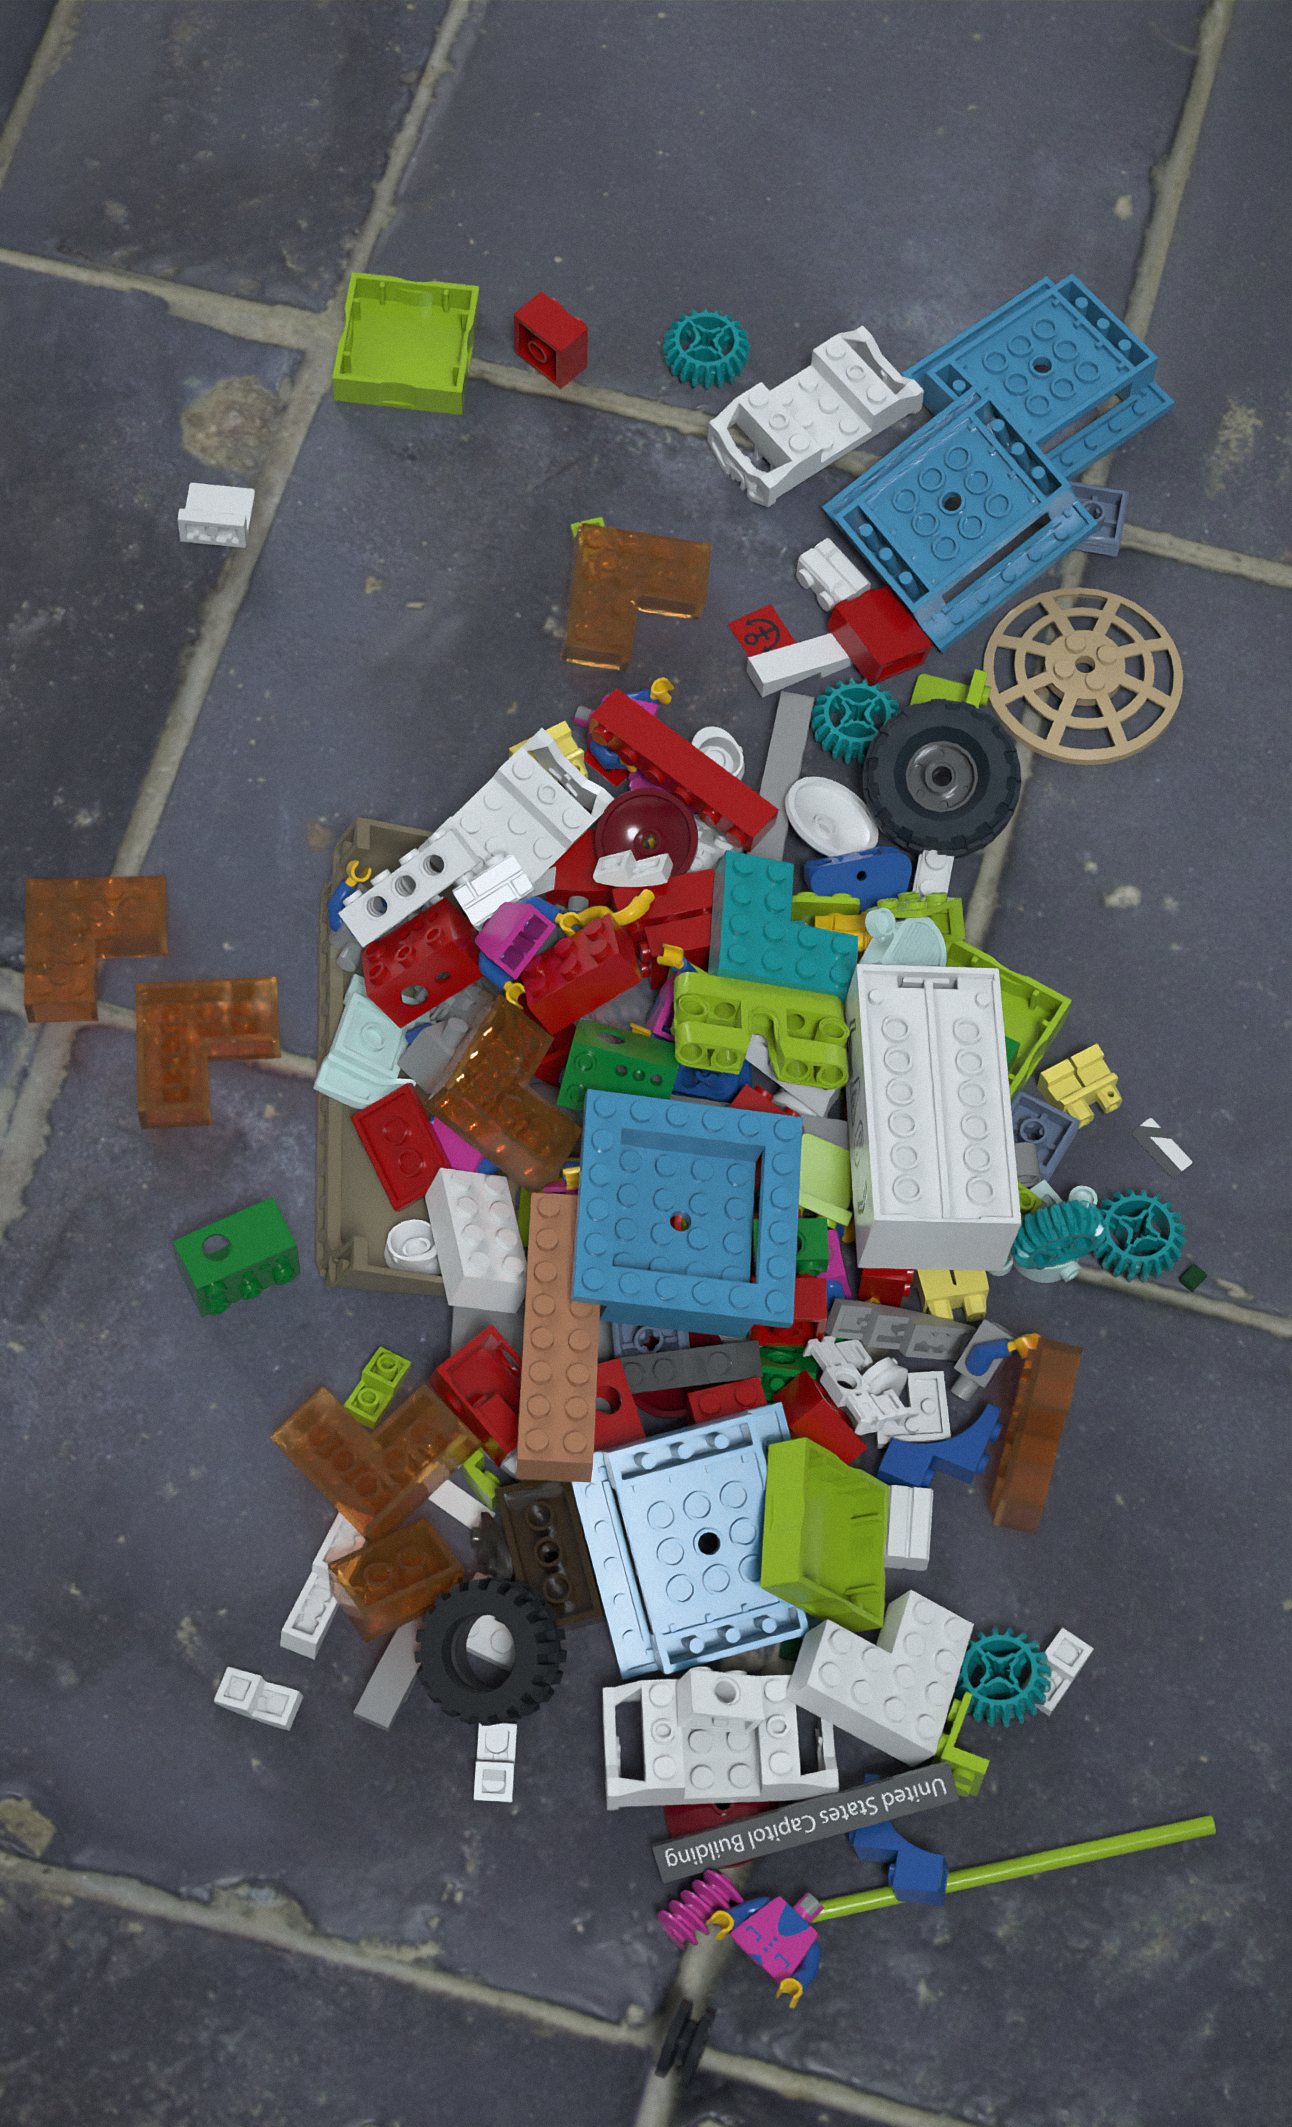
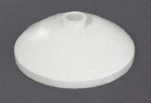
[785,777,879,857]

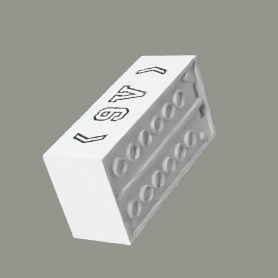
[844,964,1021,1271]

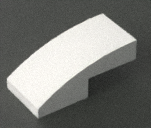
[593,850,673,887]
[1021,1628,1094,1716]
[214,1667,303,1731]
[474,1723,517,1802]

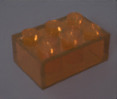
[327,1518,464,1643]

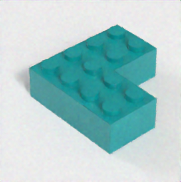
[708,850,858,1004]

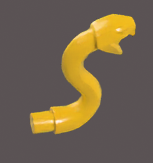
[578,889,655,926]

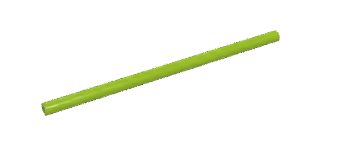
[811,1815,1216,1923]

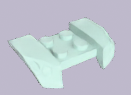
[313,974,436,1110]

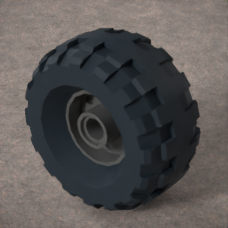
[863,699,1021,859]

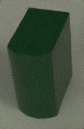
[1180,1264,1207,1292]
[780,1637,802,1662]

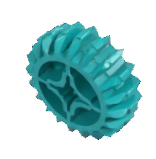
[663,306,750,390]
[811,677,901,766]
[1093,1188,1186,1283]
[1011,1200,1107,1270]
[953,1626,1052,1728]

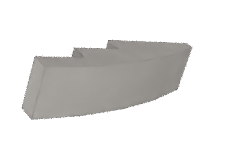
[825,1298,977,1361]
[353,1592,436,1732]

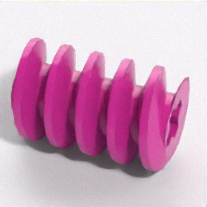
[657,1870,744,1952]

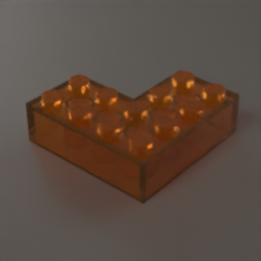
[560,523,712,671]
[24,875,169,1023]
[135,976,281,1129]
[422,994,582,1193]
[989,1337,1083,1535]
[270,1383,483,1548]

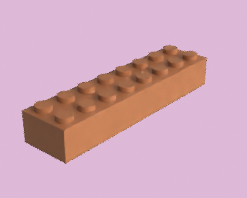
[516,1193,600,1483]

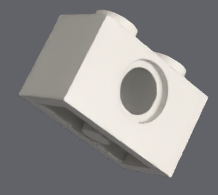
[676,1666,764,1734]

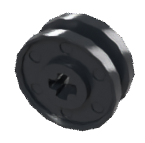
[655,1996,717,2088]

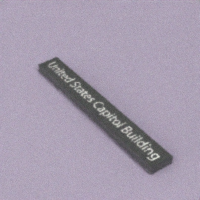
[652,1761,959,1883]

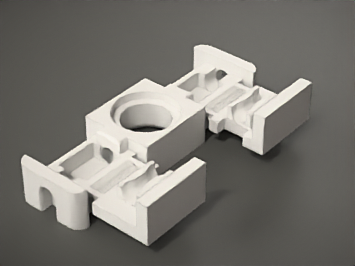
[803,1336,909,1435]

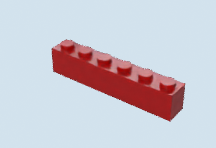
[588,688,779,853]

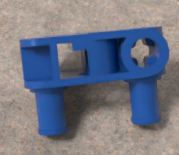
[803,845,912,920]
[672,1059,752,1103]

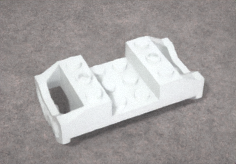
[707,326,924,507]
[402,728,614,933]
[602,1675,839,1810]

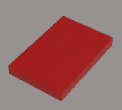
[350,1083,454,1212]

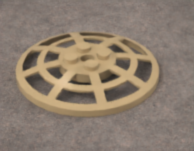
[983,588,1183,765]

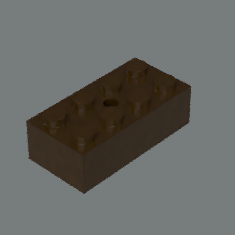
[494,1480,606,1632]

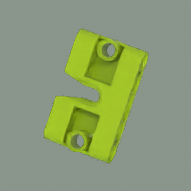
[670,972,850,1089]

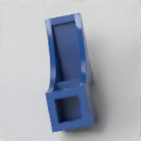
[876,1403,1004,1488]
[849,1774,949,1906]

